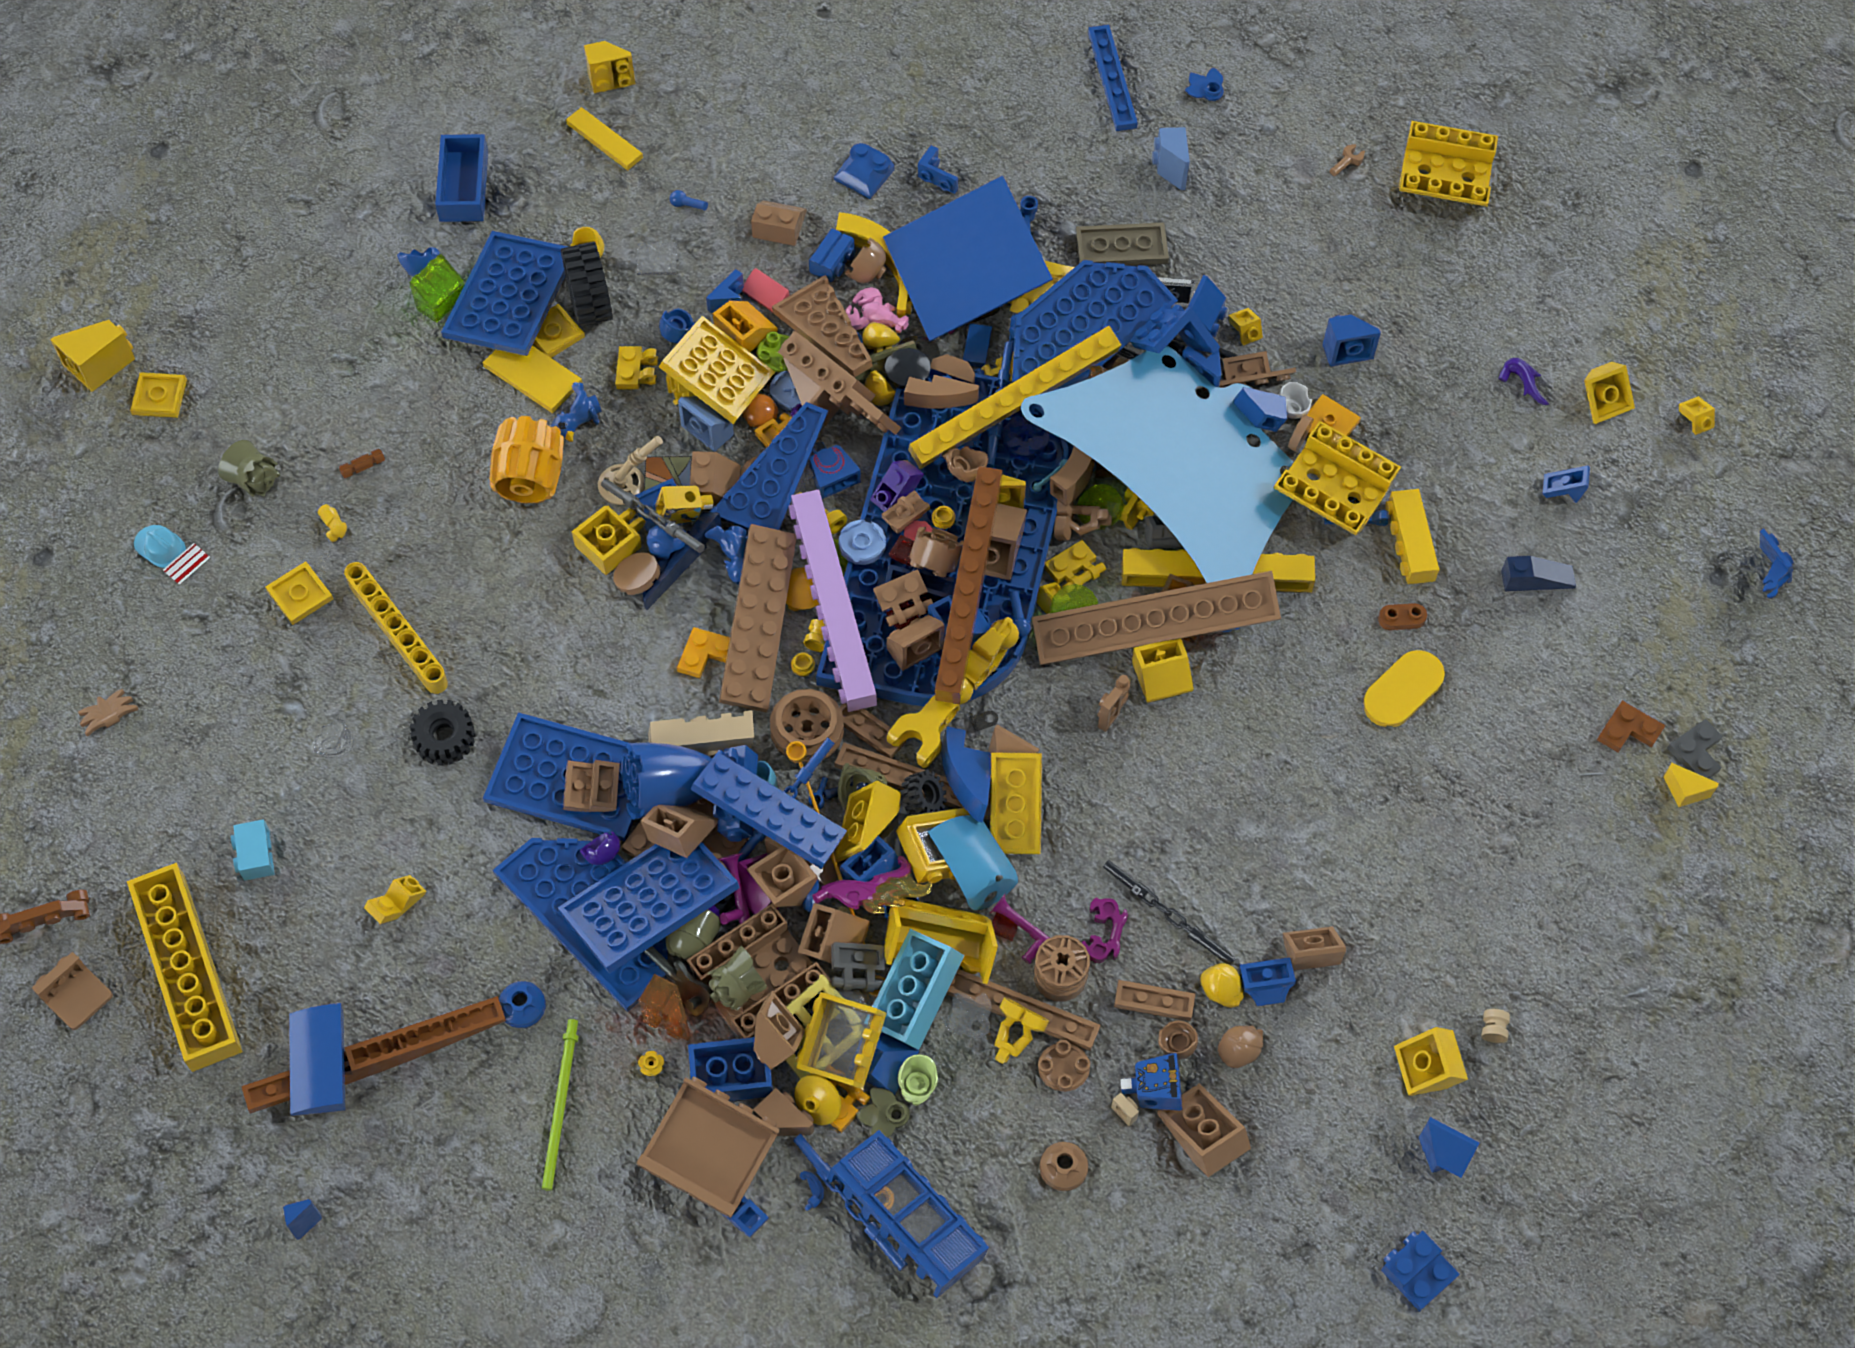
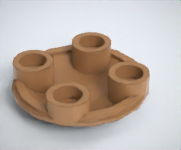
[1038,1040,1090,1092]

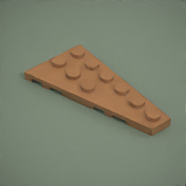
[772,275,873,378]

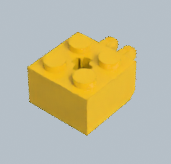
[571,506,646,575]

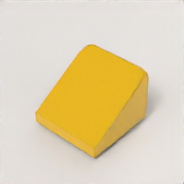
[1036,582,1070,614]

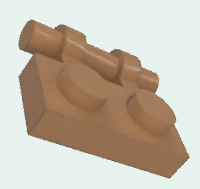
[873,569,933,627]
[1097,675,1130,732]

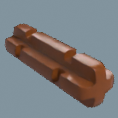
[339,449,385,478]

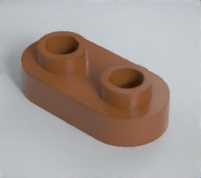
[1378,603,1427,630]

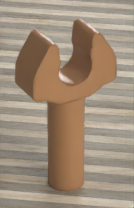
[1330,144,1365,176]

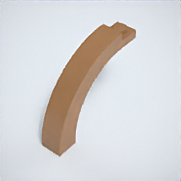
[1050,446,1095,506]

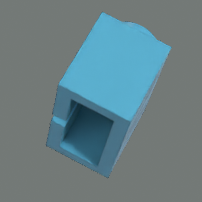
[231,819,275,881]

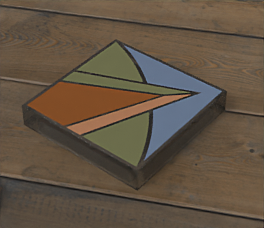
[644,456,692,491]

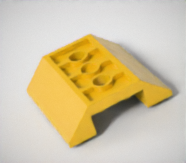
[1399,121,1498,207]
[1274,421,1401,535]

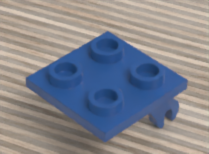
[1760,529,1794,598]

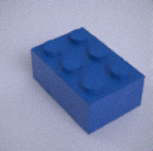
[688,1037,773,1101]

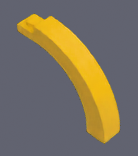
[836,212,913,318]

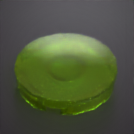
[1078,484,1124,530]
[1050,584,1098,613]

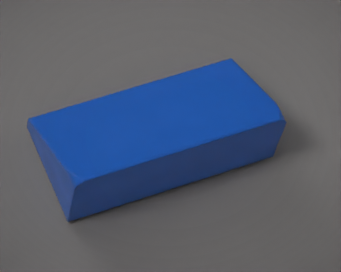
[283,1199,322,1240]

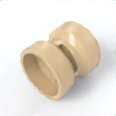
[1481,1009,1510,1043]

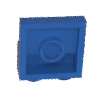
[1381,1231,1460,1312]

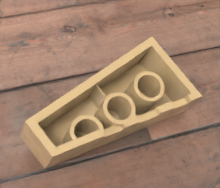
[648,711,754,758]

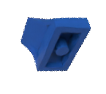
[1238,957,1296,1006]

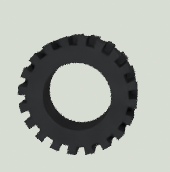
[561,242,613,327]

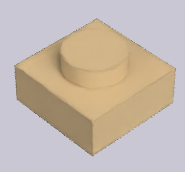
[1111,1093,1139,1126]

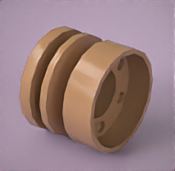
[1034,935,1090,1001]

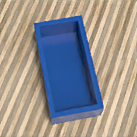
[435,134,489,222]

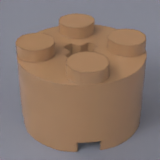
[909,527,964,577]

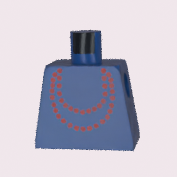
[809,442,861,499]

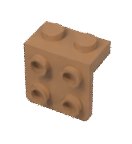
[32,952,113,1030]

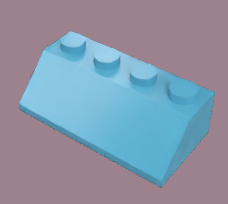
[864,929,965,1050]

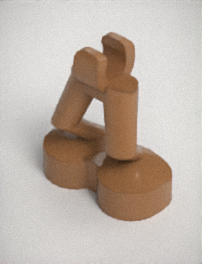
[1054,500,1112,541]

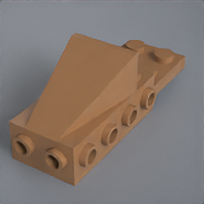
[778,331,901,435]

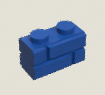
[809,228,856,282]

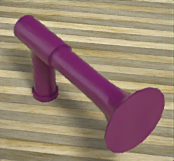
[718,853,750,925]
[989,893,1050,964]

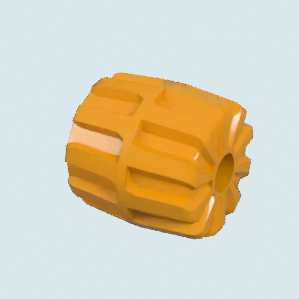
[489,416,564,504]

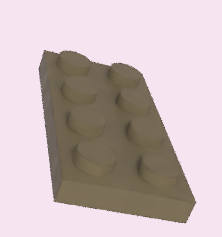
[1075,222,1169,266]

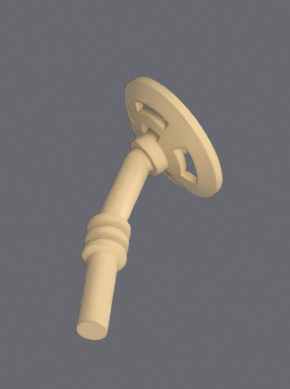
[598,436,663,505]

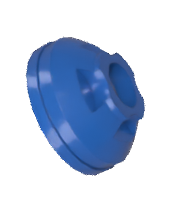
[499,981,546,1028]

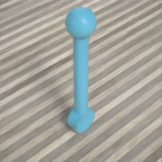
[1033,459,1068,492]

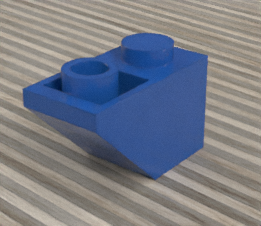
[1233,387,1287,432]

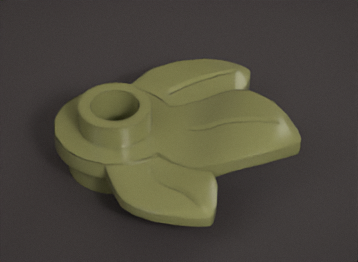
[856,1088,910,1137]

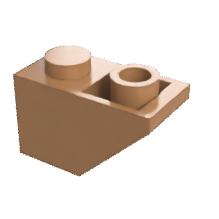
[753,1088,814,1136]

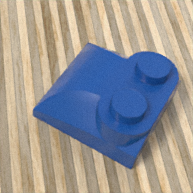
[834,143,894,199]

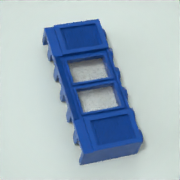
[828,1130,989,1298]

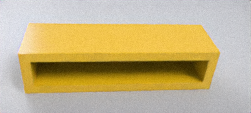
[1385,489,1439,584]

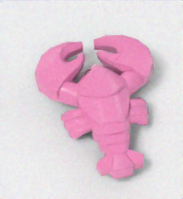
[845,287,909,333]

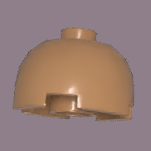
[845,237,887,283]

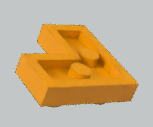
[677,627,730,678]

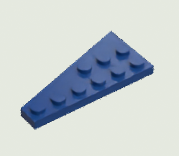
[710,402,828,530]

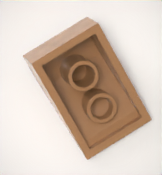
[1157,1083,1251,1177]

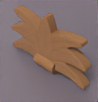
[78,689,138,737]

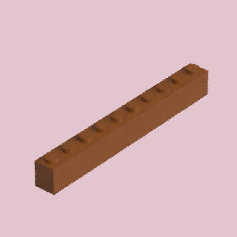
[935,466,1002,704]

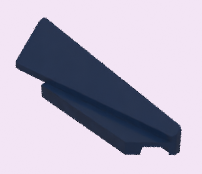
[643,512,722,610]

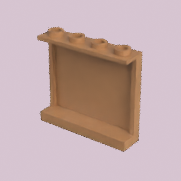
[636,1076,779,1218]

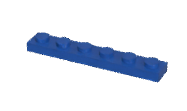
[1088,25,1138,131]

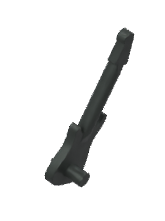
[643,946,713,1016]

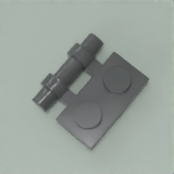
[831,942,885,992]

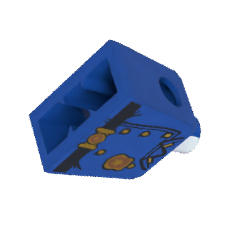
[1121,1053,1183,1111]

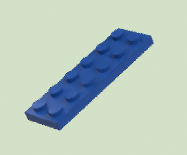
[691,752,847,869]

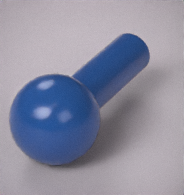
[670,190,708,211]
[1009,592,1031,637]

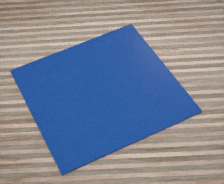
[883,175,1053,341]

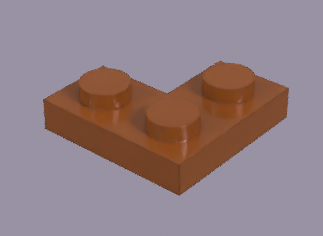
[1597,700,1666,753]

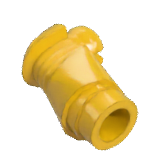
[318,504,347,542]

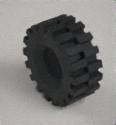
[410,699,476,766]

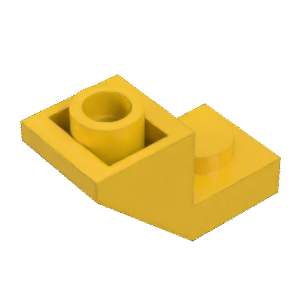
[364,875,427,924]

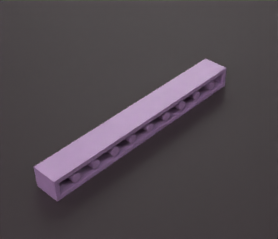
[788,489,877,712]

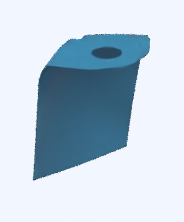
[928,815,1018,910]

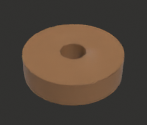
[1288,415,1314,452]

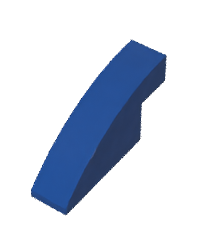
[941,726,991,822]

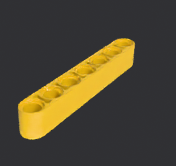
[344,562,448,694]

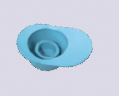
[134,525,186,568]

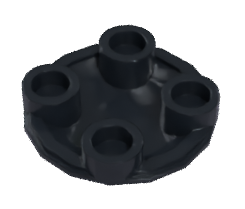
[885,348,931,389]

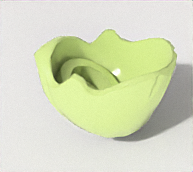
[898,1055,938,1106]

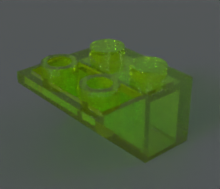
[409,254,465,323]

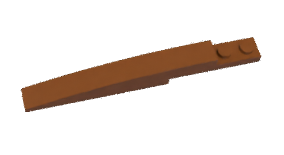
[241,996,506,1114]

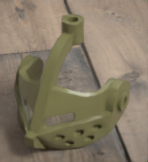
[838,763,887,810]

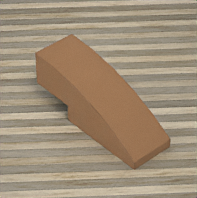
[904,375,979,409]

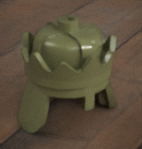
[218,440,280,497]
[707,946,767,1011]

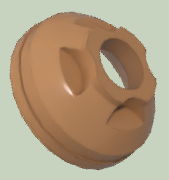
[1039,1142,1088,1191]

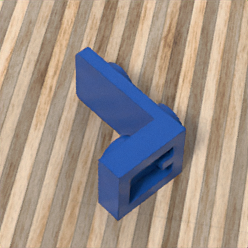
[918,145,958,194]

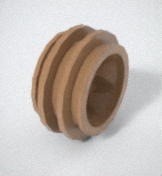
[770,689,844,763]

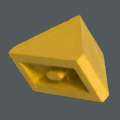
[1664,763,1719,807]

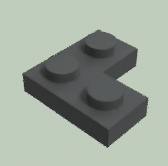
[1667,719,1723,779]

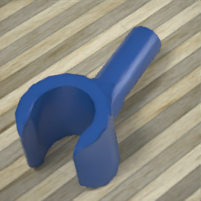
[809,777,828,809]

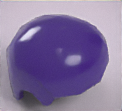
[580,831,620,865]

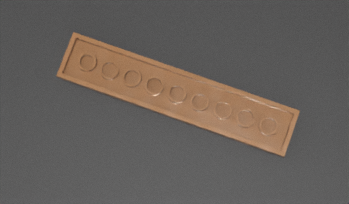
[1032,571,1281,665]

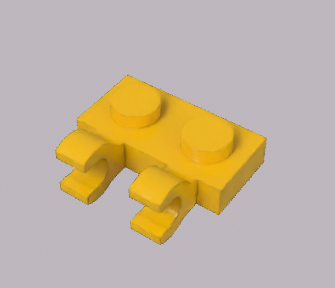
[615,346,658,389]

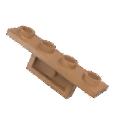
[1203,351,1296,391]

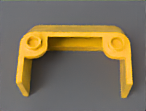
[884,898,998,984]

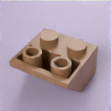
[641,805,718,858]
[798,903,870,964]

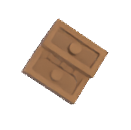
[563,760,620,812]

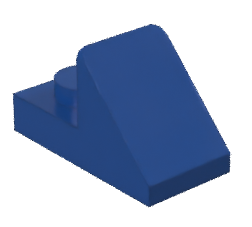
[706,269,744,313]
[1182,346,1221,387]
[1542,465,1590,503]

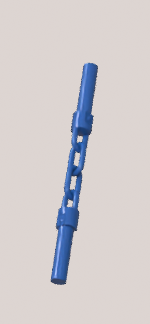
[986,342,1014,468]
[738,737,835,862]
[793,1134,908,1271]

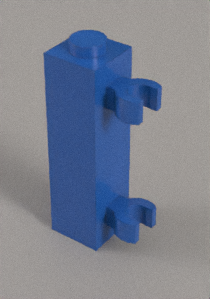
[713,745,758,842]

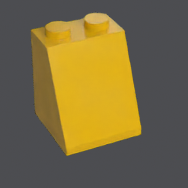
[50,320,135,392]

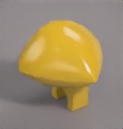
[862,322,900,354]

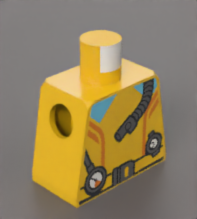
[655,486,713,524]

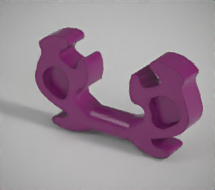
[1082,897,1128,963]

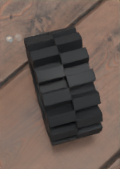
[901,770,947,816]

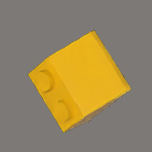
[1394,1027,1468,1096]

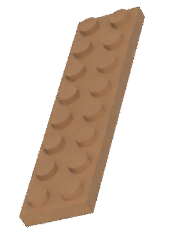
[719,524,796,713]

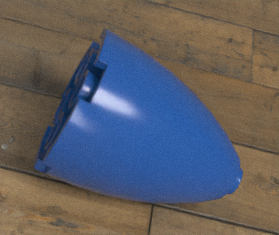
[621,742,712,819]

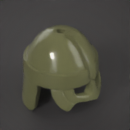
[665,909,722,959]

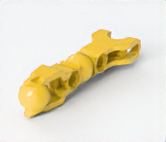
[887,617,1019,768]

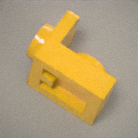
[1228,308,1263,345]
[1679,396,1715,435]

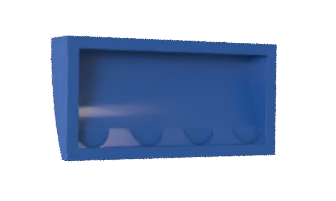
[289,1003,346,1116]

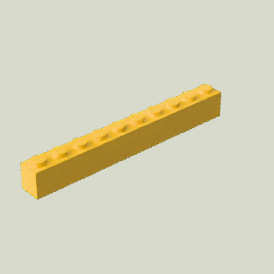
[908,326,1121,469]

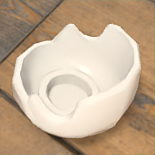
[1278,382,1312,419]

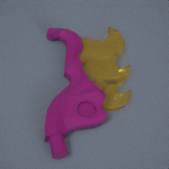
[812,856,932,914]

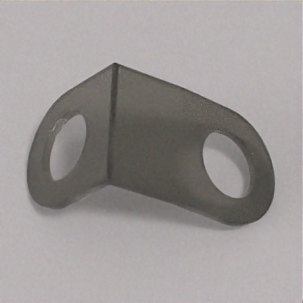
[968,710,998,732]

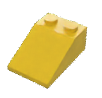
[835,781,901,863]

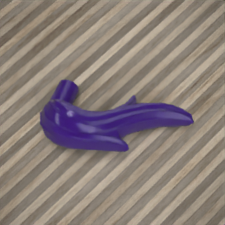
[1498,358,1549,405]

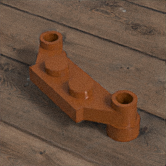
[0,890,90,944]

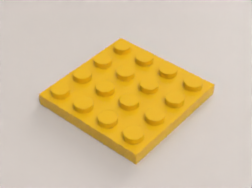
[659,316,775,424]

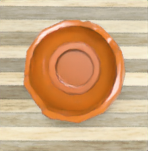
[742,394,778,428]

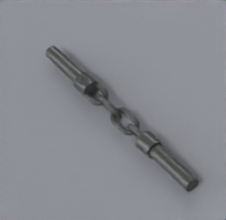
[601,479,705,553]

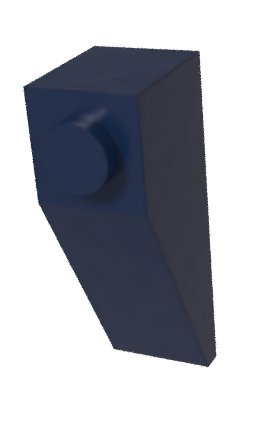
[1501,556,1576,592]

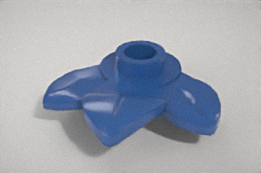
[1185,68,1224,101]

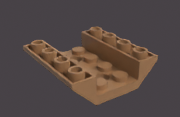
[687,904,831,1038]

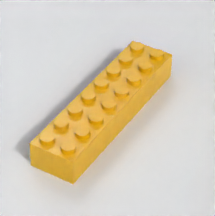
[127,862,243,1072]

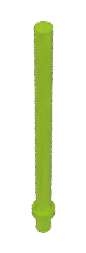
[541,1019,579,1191]

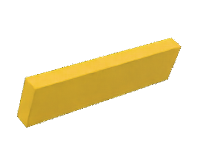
[566,107,643,171]

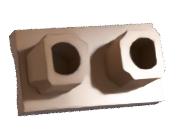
[882,490,930,534]

